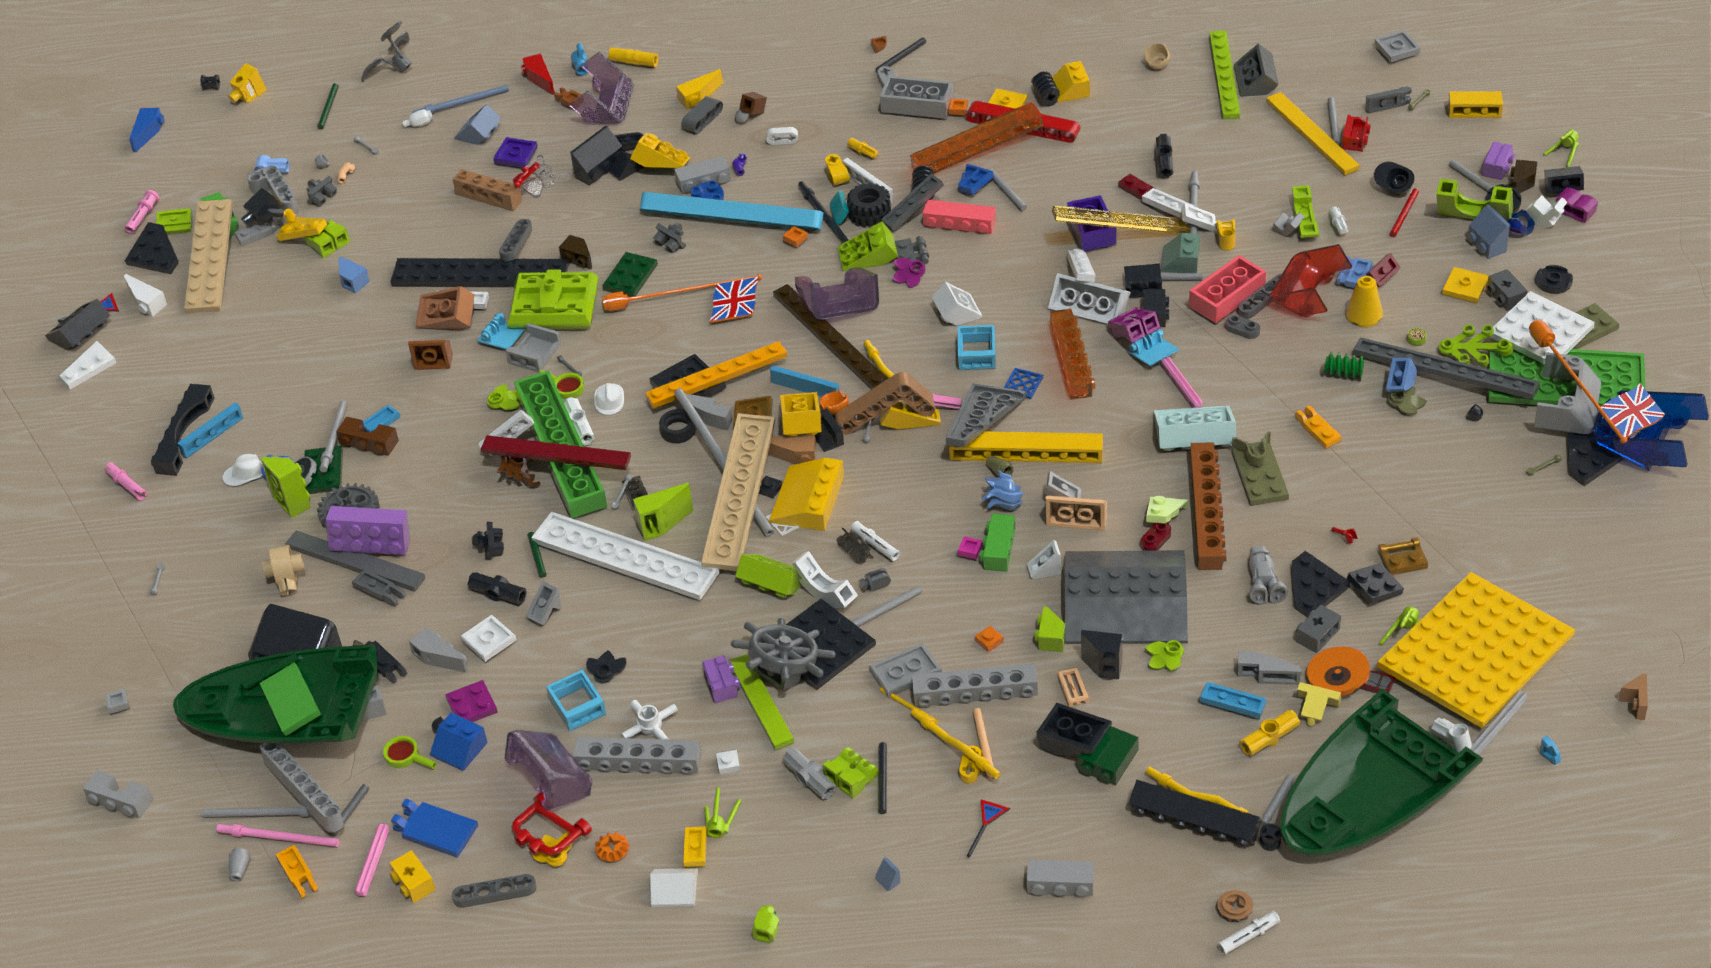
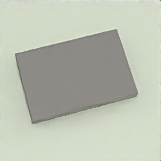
[869,643,942,697]

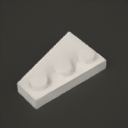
[60,341,116,390]

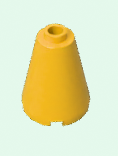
[1346,276,1383,327]

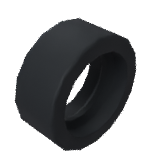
[659,409,696,444]

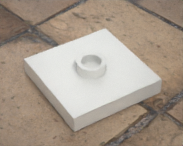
[460,615,517,662]

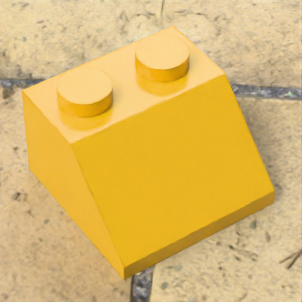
[1052,61,1090,103]

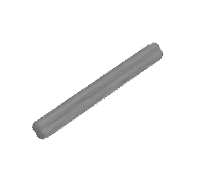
[1470,690,1527,755]

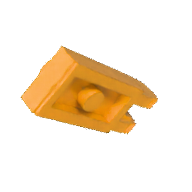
[1295,405,1342,449]
[275,844,318,898]

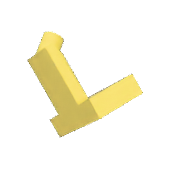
[1298,682,1341,726]

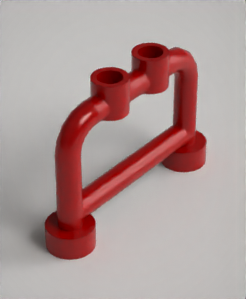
[511,792,592,856]

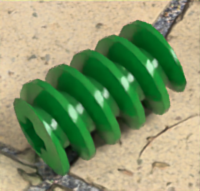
[1324,351,1364,379]

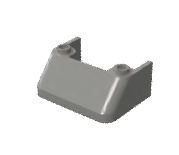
[1534,352,1601,434]

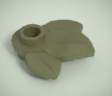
[1388,387,1427,415]

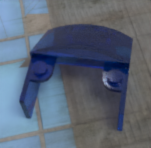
[1594,390,1709,471]

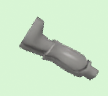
[1249,546,1288,604]

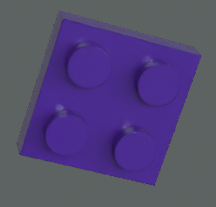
[493,137,538,168]

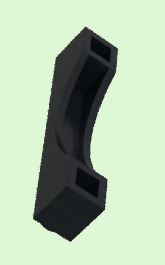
[151,384,215,476]

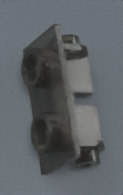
[837,528,874,564]

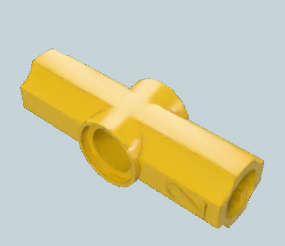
[1239,710,1300,756]

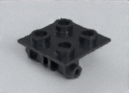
[1124,263,1162,297]

